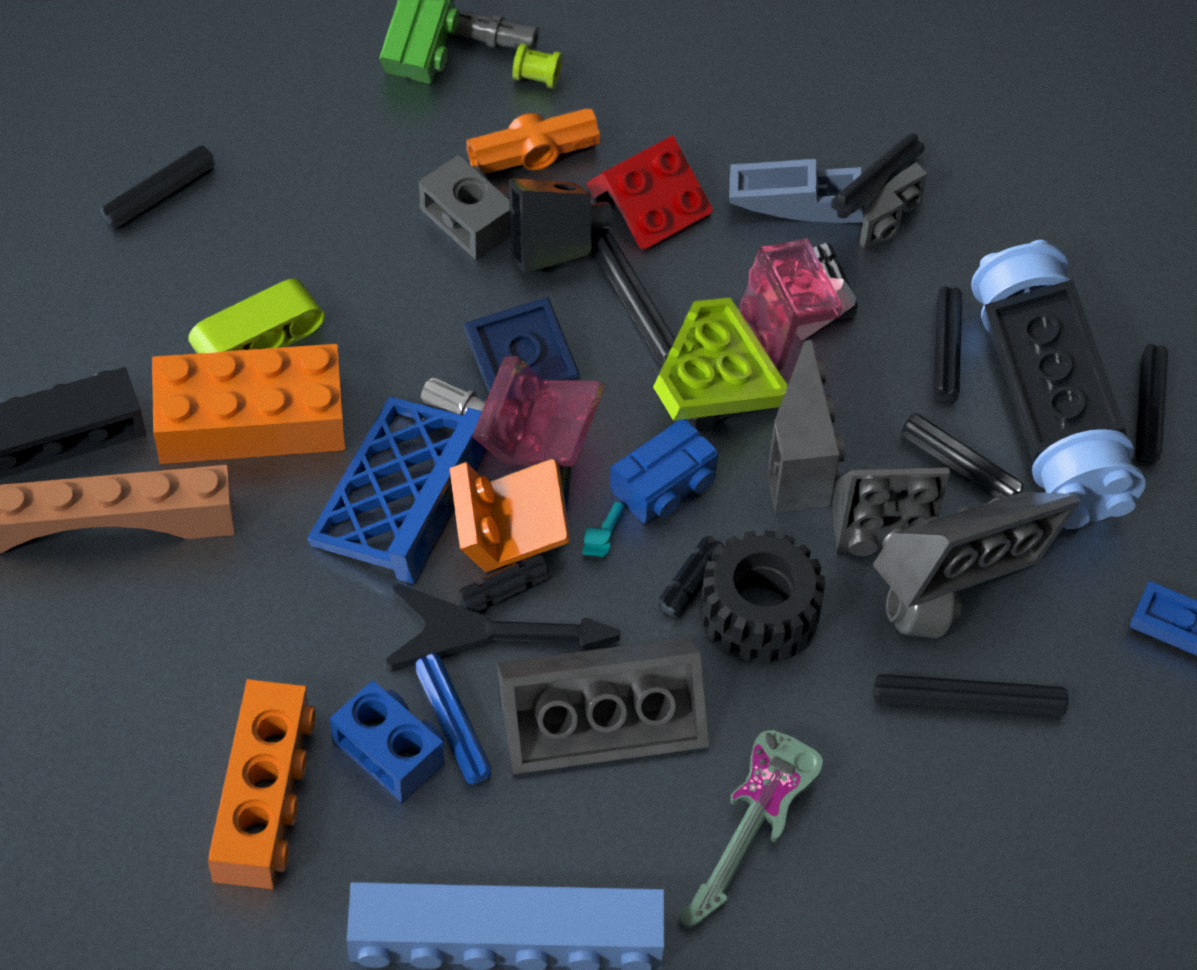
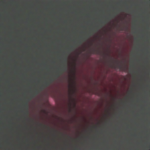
[740,238,843,371]
[472,356,605,466]

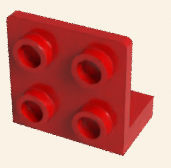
[586,135,713,250]

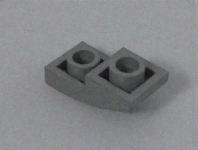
[859,163,928,249]

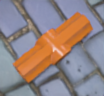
[467,108,600,174]

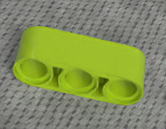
[188,278,325,353]

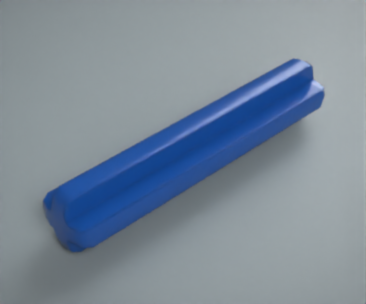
[416,653,492,785]

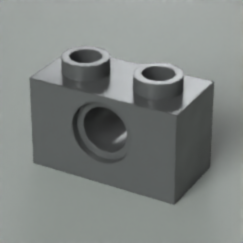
[419,155,510,260]

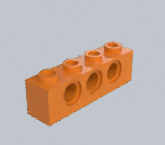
[208,679,316,889]

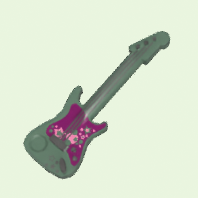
[678,730,823,929]

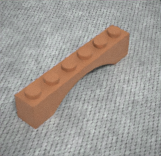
[0,465,235,554]

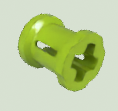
[512,43,563,89]

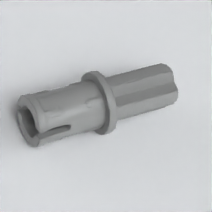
[421,378,511,438]

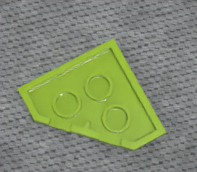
[653,297,788,421]

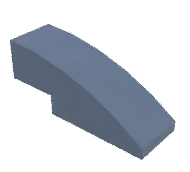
[729,159,864,223]

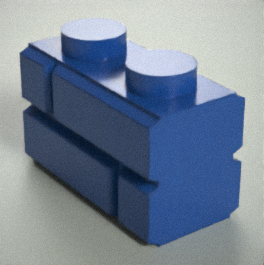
[609,419,718,524]

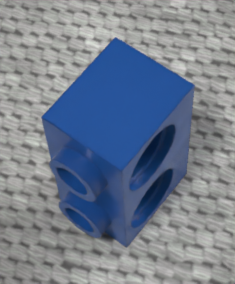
[330,680,444,803]

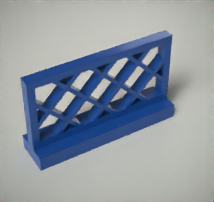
[307,396,493,584]

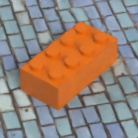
[152,344,345,464]

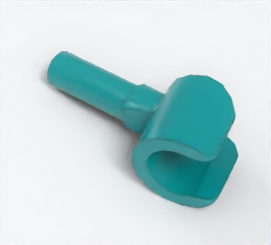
[583,502,625,557]

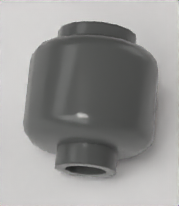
[886,588,962,639]

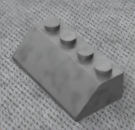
[873,492,1081,608]
[497,637,709,774]

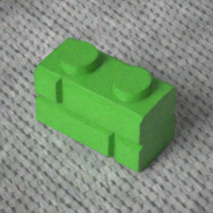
[379,0,460,84]

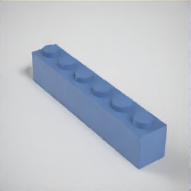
[347,882,664,970]

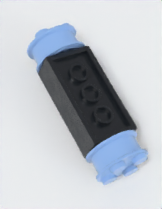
[971,240,1146,529]

